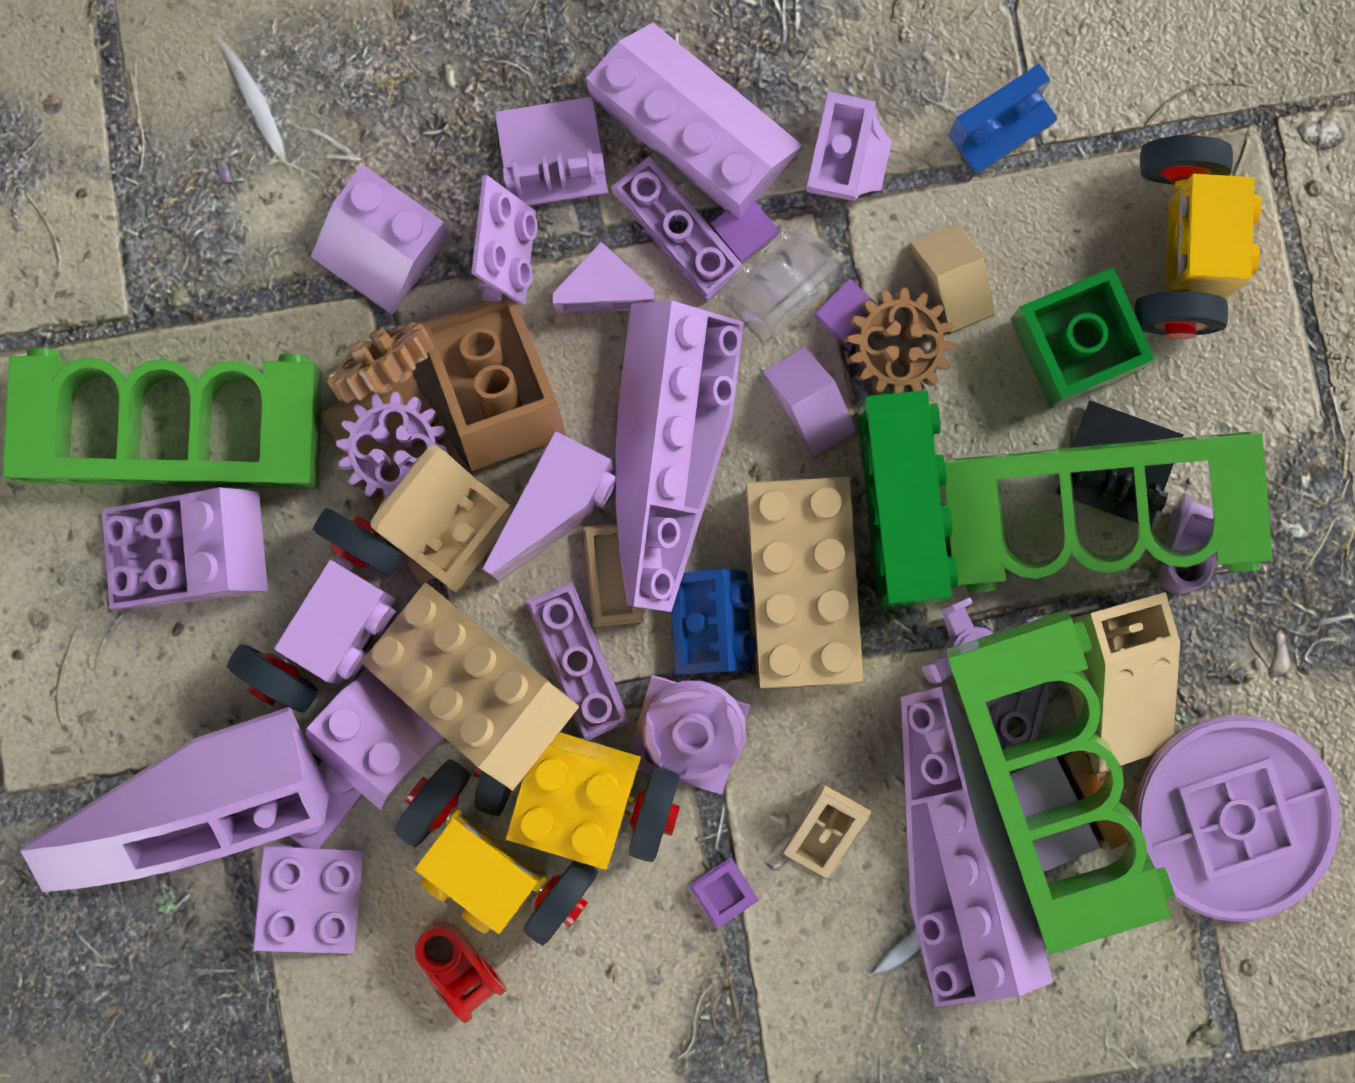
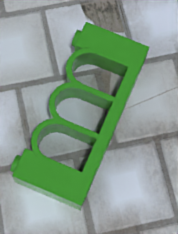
[3,348,323,489]
[945,430,1273,592]
[946,610,1175,955]

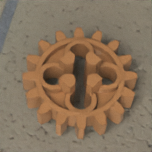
[844,288,955,394]
[327,321,434,403]

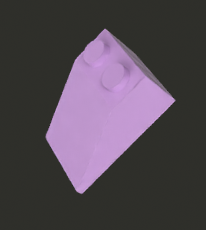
[482,431,616,582]

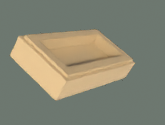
[583,523,644,628]

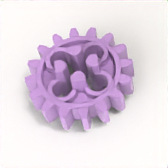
[336,392,450,500]

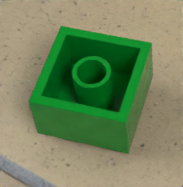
[1010,267,1155,409]

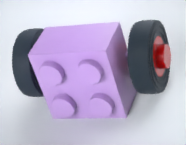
[227,508,403,713]

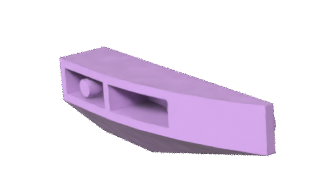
[615,300,744,612]
[901,685,1053,1007]
[20,707,330,892]

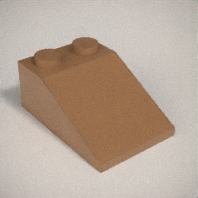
[422,294,566,471]

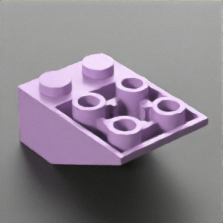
[102,487,268,609]

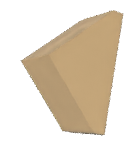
[910,224,995,334]
[783,784,871,879]

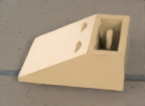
[1068,592,1180,774]

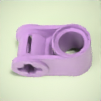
[1156,493,1217,595]

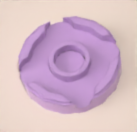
[642,681,746,781]

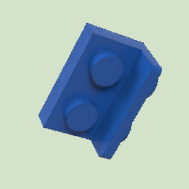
[948,63,1057,174]
[672,568,756,675]

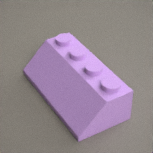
[586,23,803,219]

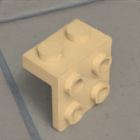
[371,445,514,593]

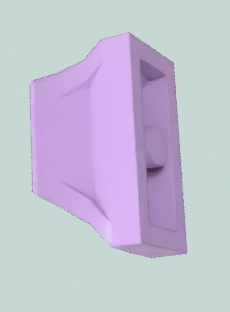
[806,91,892,201]

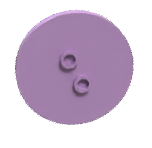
[1133,715,1340,921]

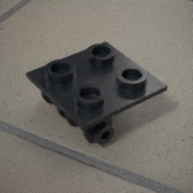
[1056,400,1184,527]

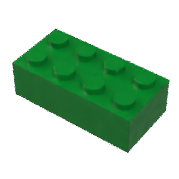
[857,390,958,610]

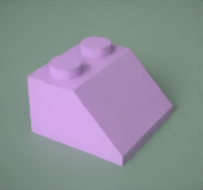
[311,164,450,315]
[305,671,445,810]

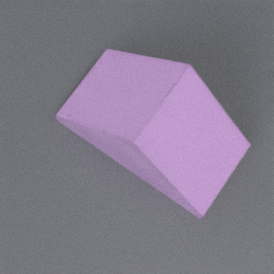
[553,242,654,314]
[762,347,857,458]

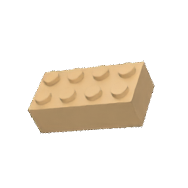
[745,477,864,690]
[360,582,580,791]

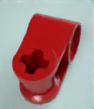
[415,922,507,1023]

